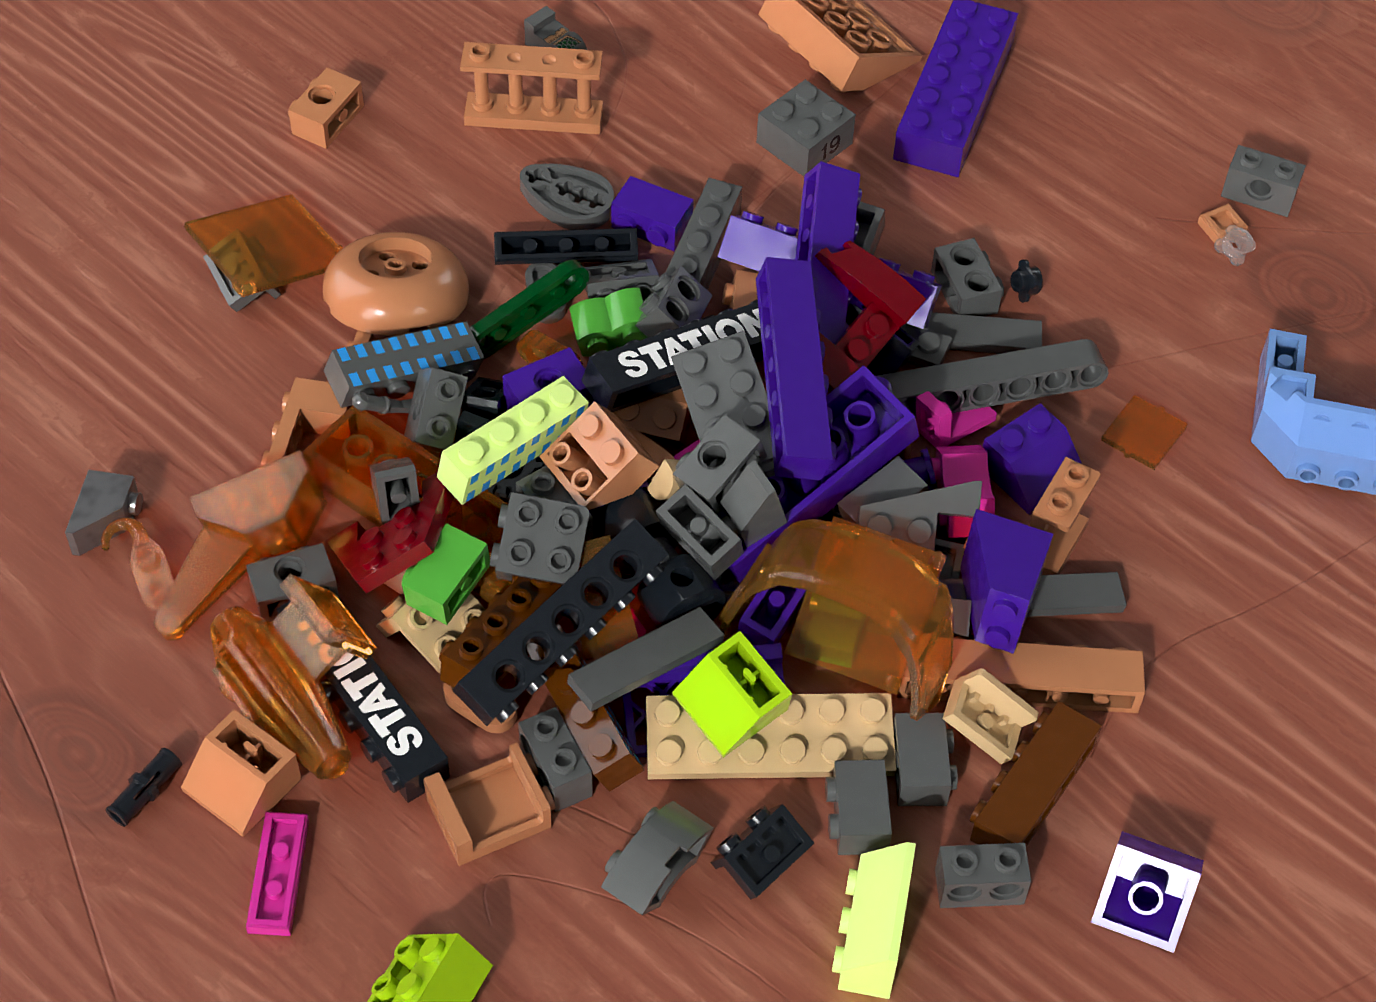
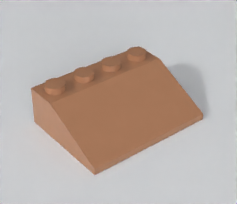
[758,0,923,93]

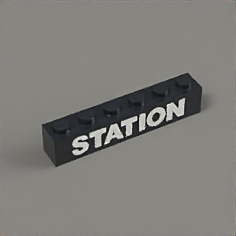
[581,299,763,412]
[275,586,450,803]

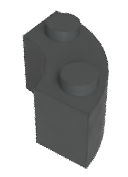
[601,801,714,915]

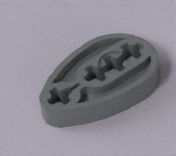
[520,163,614,230]

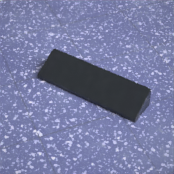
[494,228,638,265]

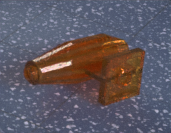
[210,574,377,780]

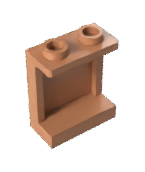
[1029,457,1101,575]
[424,742,555,866]

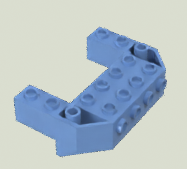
[1251,329,1376,495]

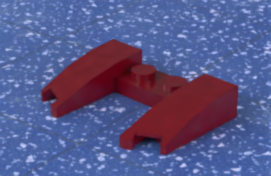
[815,241,926,396]

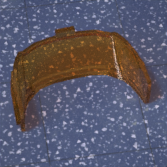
[718,519,954,721]

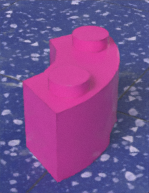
[930,445,995,538]

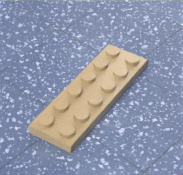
[646,693,896,779]

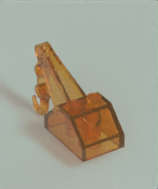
[101,451,328,641]

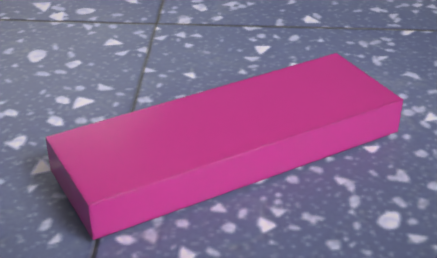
[246,812,309,936]

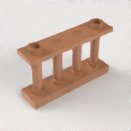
[460,42,603,135]

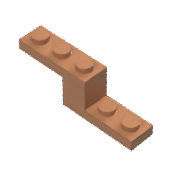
[261,330,374,491]

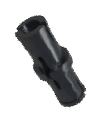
[105,748,182,827]

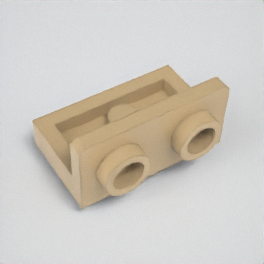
[942,668,1039,764]

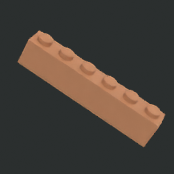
[896,634,1145,713]

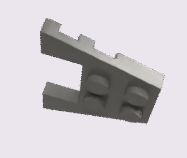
[850,481,982,637]

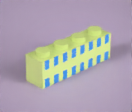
[437,376,589,505]

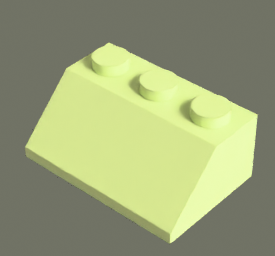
[832,842,916,999]

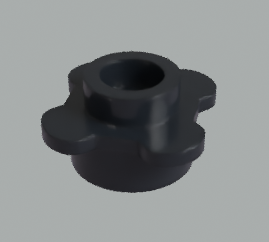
[1010,259,1043,303]

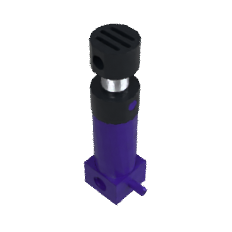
[502,347,726,629]

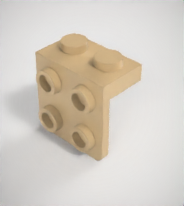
[376,593,486,673]

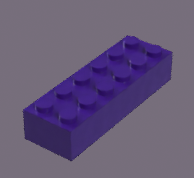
[893,0,1019,178]
[717,365,919,584]

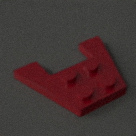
[326,471,454,594]

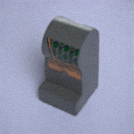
[524,6,587,50]

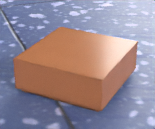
[1198,203,1249,247]

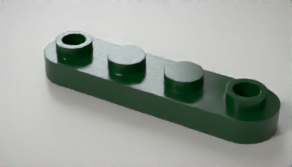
[470,260,589,359]

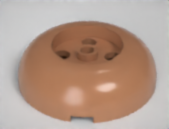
[323,232,469,336]

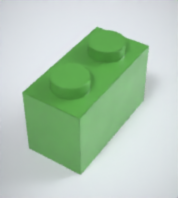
[402,523,490,625]

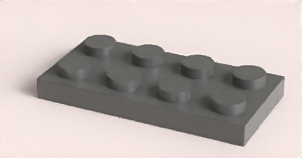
[671,331,775,478]

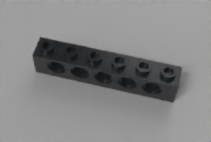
[453,519,668,726]

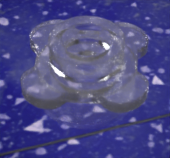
[1214,225,1256,266]

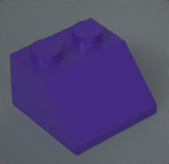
[983,403,1082,515]
[1091,831,1204,953]

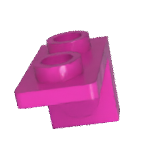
[916,391,997,447]

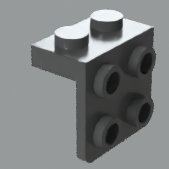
[490,492,589,585]

